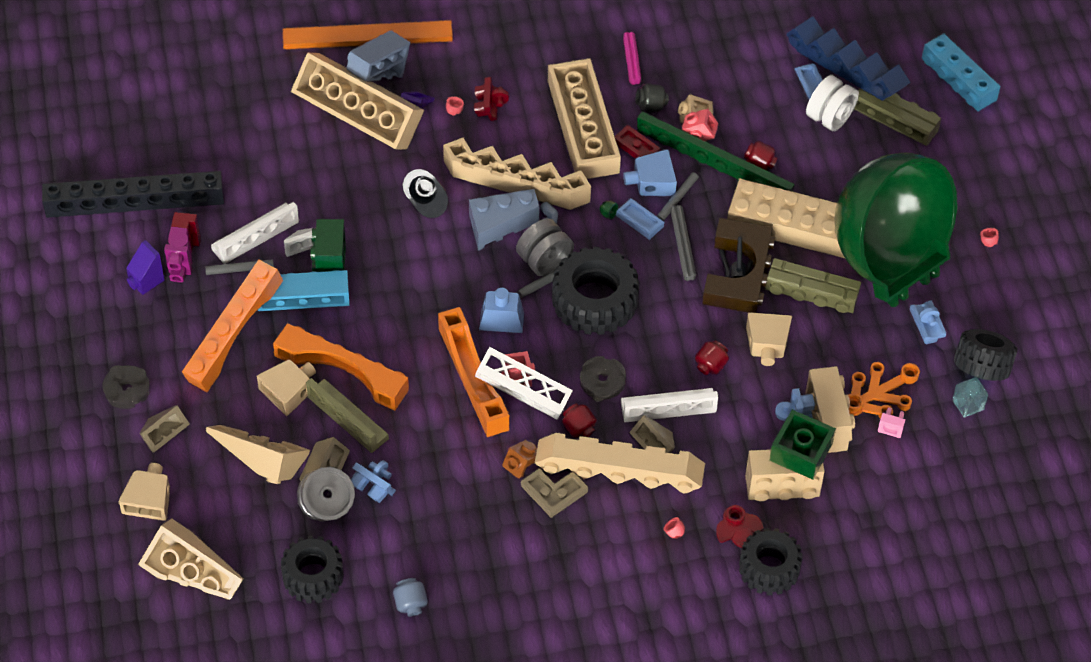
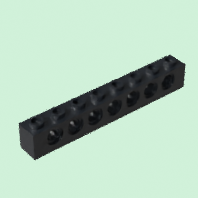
[42,171,224,218]

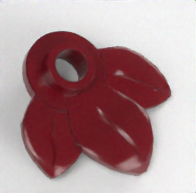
[716,505,764,548]

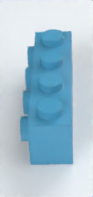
[922,34,1000,111]
[258,270,350,311]

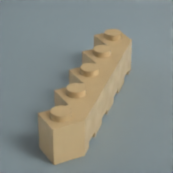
[443,138,591,210]
[535,433,705,493]

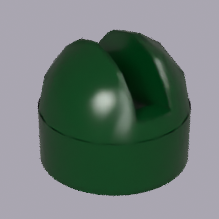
[599,201,618,220]

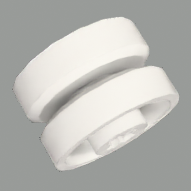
[806,75,859,131]

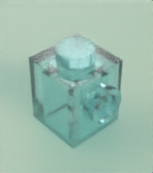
[952,377,988,417]

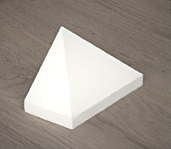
[284,228,313,257]

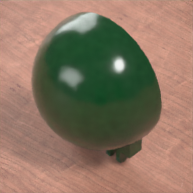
[834,152,957,307]

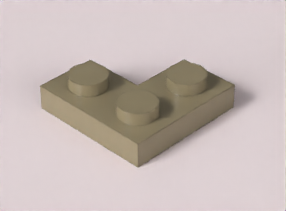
[521,468,588,518]

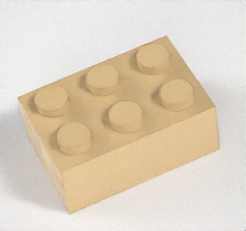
[805,367,855,453]
[745,450,824,501]

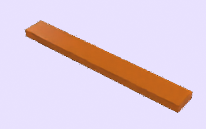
[283,21,452,49]

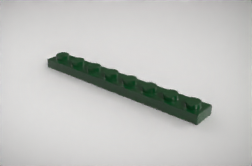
[637,112,795,192]

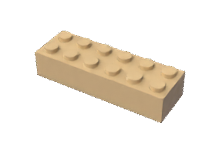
[291,53,424,149]
[548,59,621,179]
[727,179,845,258]

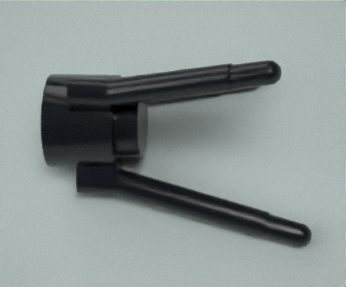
[719,237,753,278]

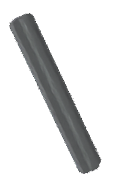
[671,205,696,281]

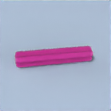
[623,32,641,85]

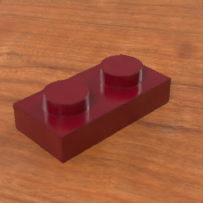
[614,125,660,159]

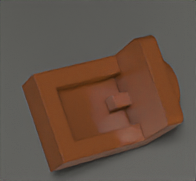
[502,440,537,478]

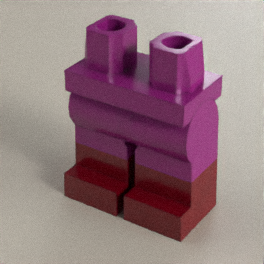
[164,212,201,282]

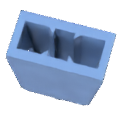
[623,150,677,196]
[479,288,524,333]

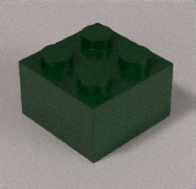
[311,219,346,272]
[769,409,836,480]

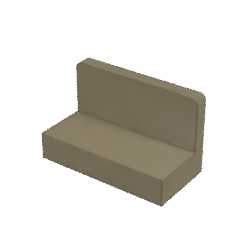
[299,437,350,481]

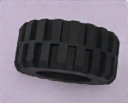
[552,247,639,335]

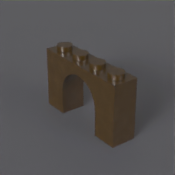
[702,218,775,313]

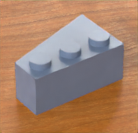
[346,30,411,82]
[469,189,539,251]

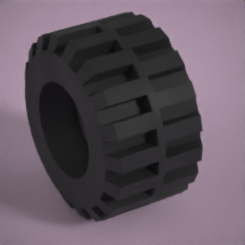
[954,329,1018,381]
[739,528,802,595]
[281,535,344,604]

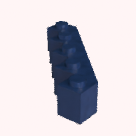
[786,16,911,101]

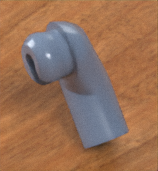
[540,202,558,224]

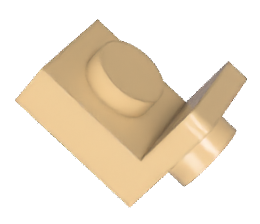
[678,95,713,123]

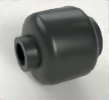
[635,83,669,113]

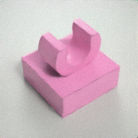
[878,408,905,438]

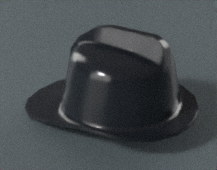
[403,169,448,218]

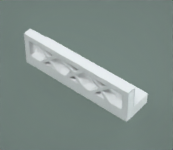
[211,202,299,264]
[475,347,573,420]
[621,388,718,422]

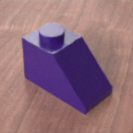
[126,240,164,295]

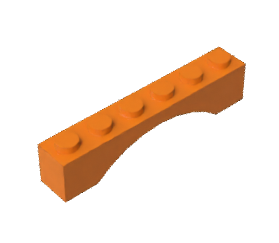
[182,260,283,392]
[438,307,509,437]
[273,323,409,411]

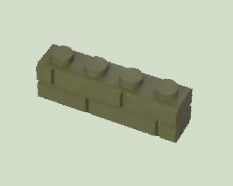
[854,88,941,146]
[766,258,862,313]

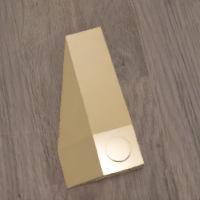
[206,425,310,484]
[138,518,243,599]

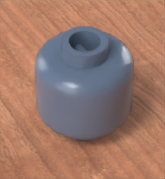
[393,578,428,616]

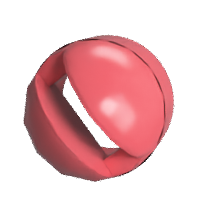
[446,97,464,116]
[980,228,999,247]
[664,517,685,539]

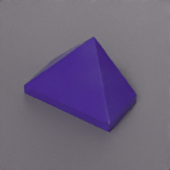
[401,91,435,108]

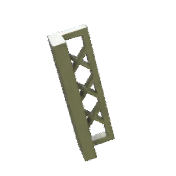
[306,378,389,453]

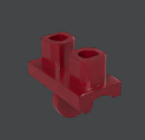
[474,77,509,121]

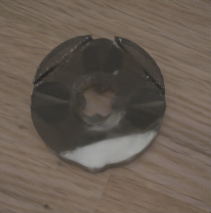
[580,356,626,402]
[102,365,150,409]

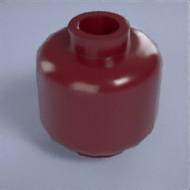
[743,141,777,170]
[695,340,729,375]
[562,403,597,438]

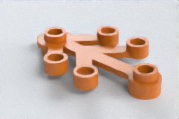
[848,362,920,419]

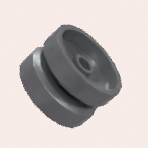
[516,218,574,276]
[297,467,355,522]

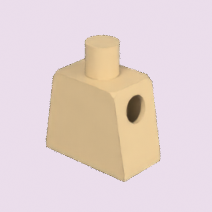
[746,313,792,366]
[257,360,316,416]
[119,463,170,521]

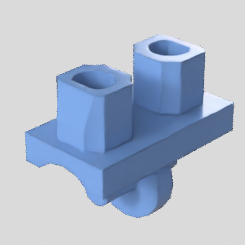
[910,300,946,344]
[775,389,815,421]
[351,460,396,503]

